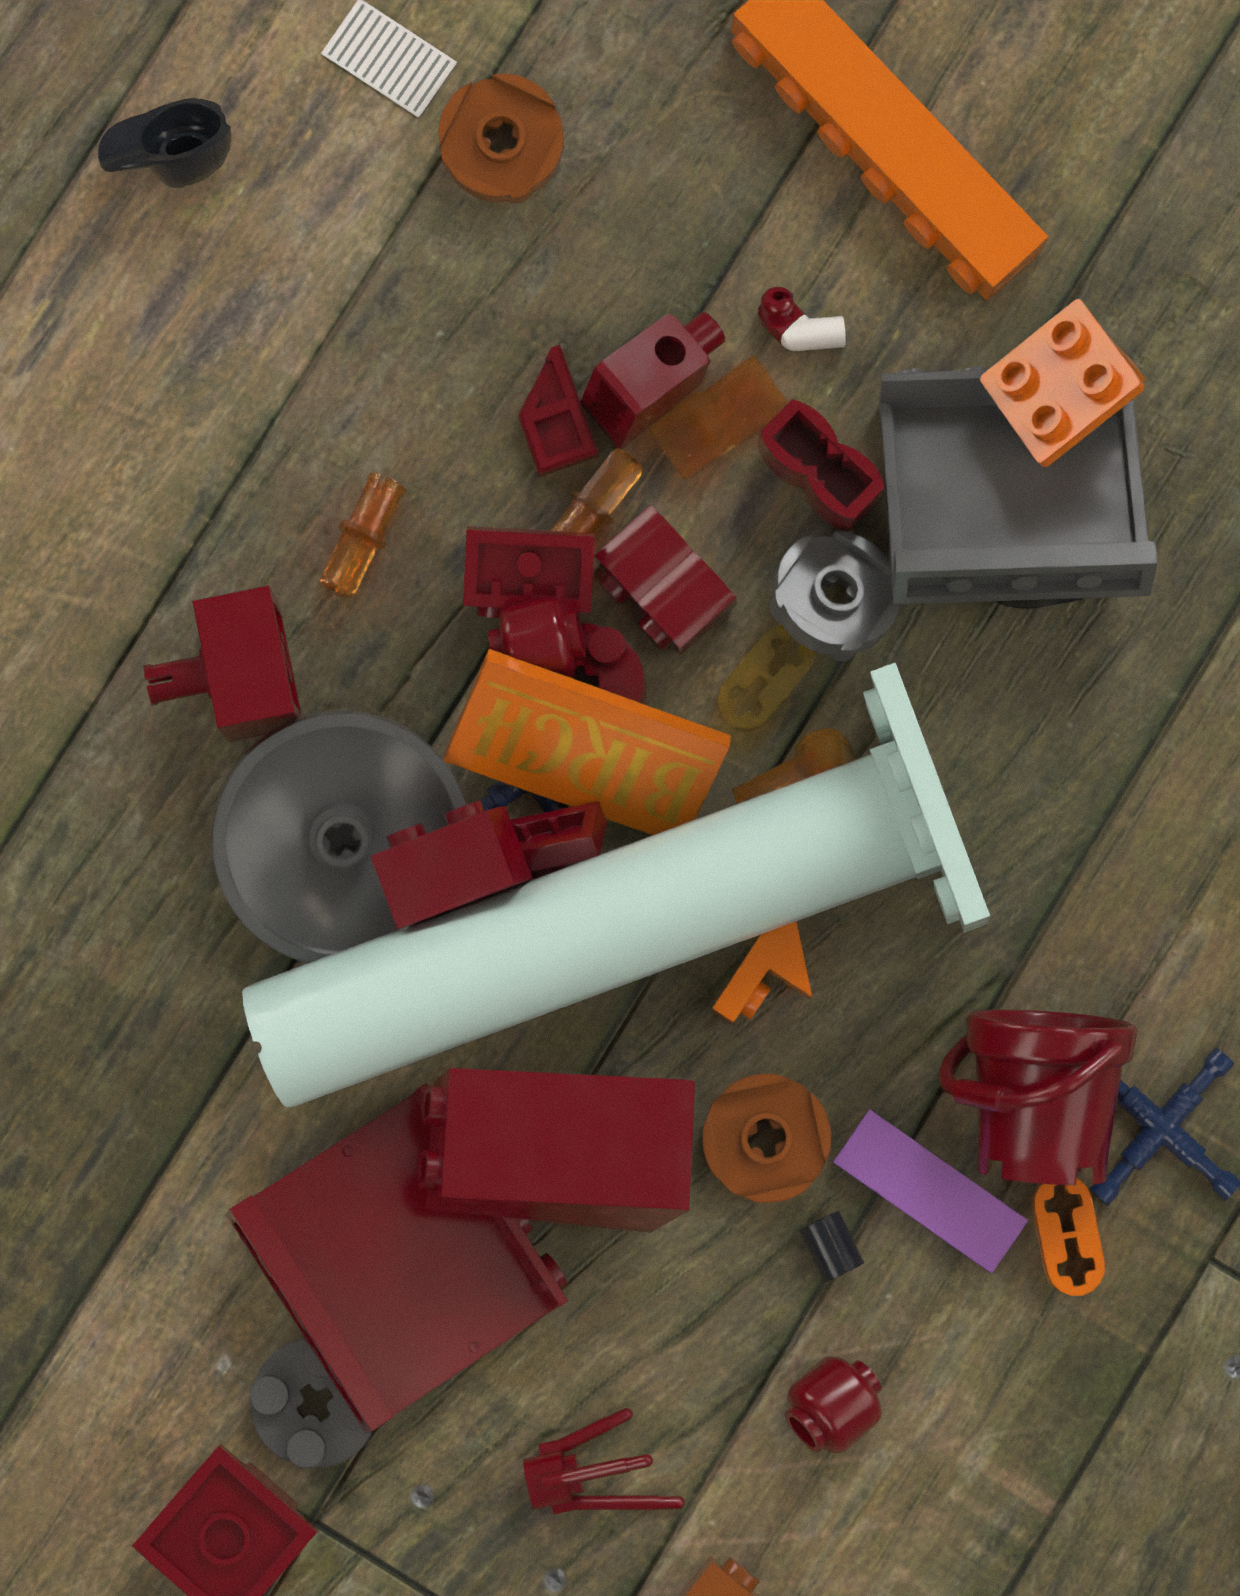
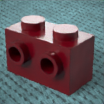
[370,800,533,929]

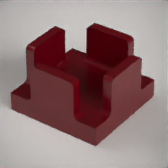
[132,1444,319,1596]

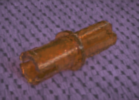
[550,449,643,533]
[320,472,406,598]

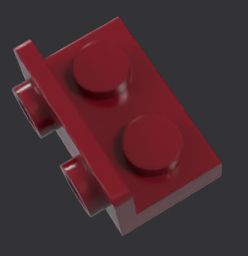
[463,526,595,618]

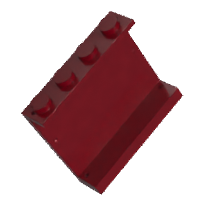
[226,1083,568,1434]

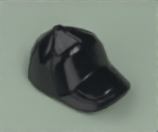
[98,98,232,188]

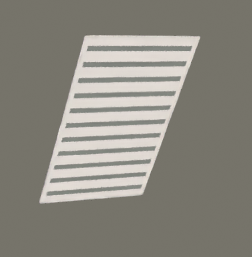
[321,0,457,118]

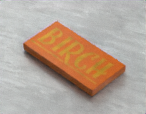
[444,649,731,835]

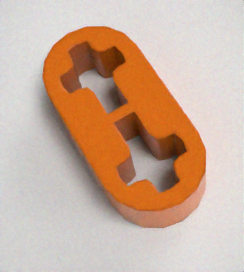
[1031,1178,1105,1296]

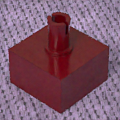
[144,585,302,742]

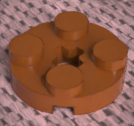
[438,73,564,204]
[702,1074,831,1203]

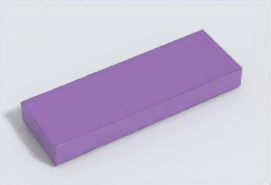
[832,1109,1029,1273]

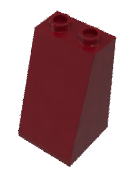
[418,1068,695,1233]

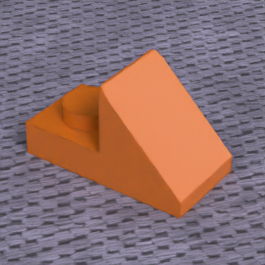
[711,921,812,1025]

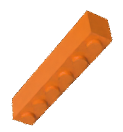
[731,0,1049,301]

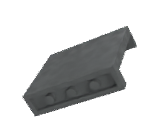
[879,366,1158,604]

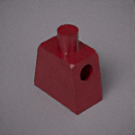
[580,312,725,450]

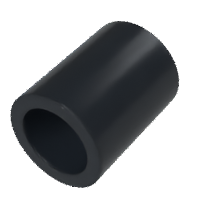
[799,1210,865,1283]

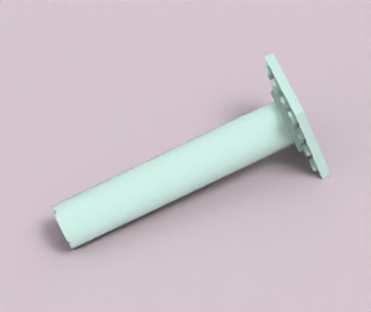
[242,663,990,1107]

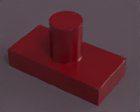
[511,801,607,880]

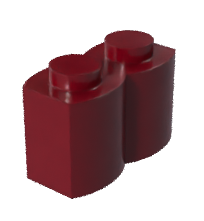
[758,399,885,532]
[594,505,737,655]

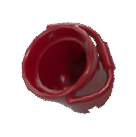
[938,1009,1137,1185]

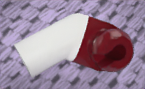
[758,287,846,351]

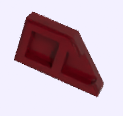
[518,345,599,478]

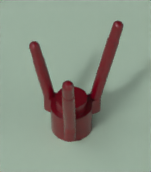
[523,1408,685,1515]

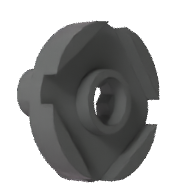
[769,531,900,661]
[250,1338,373,1468]

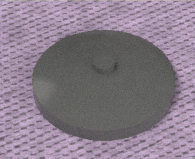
[212,710,466,963]

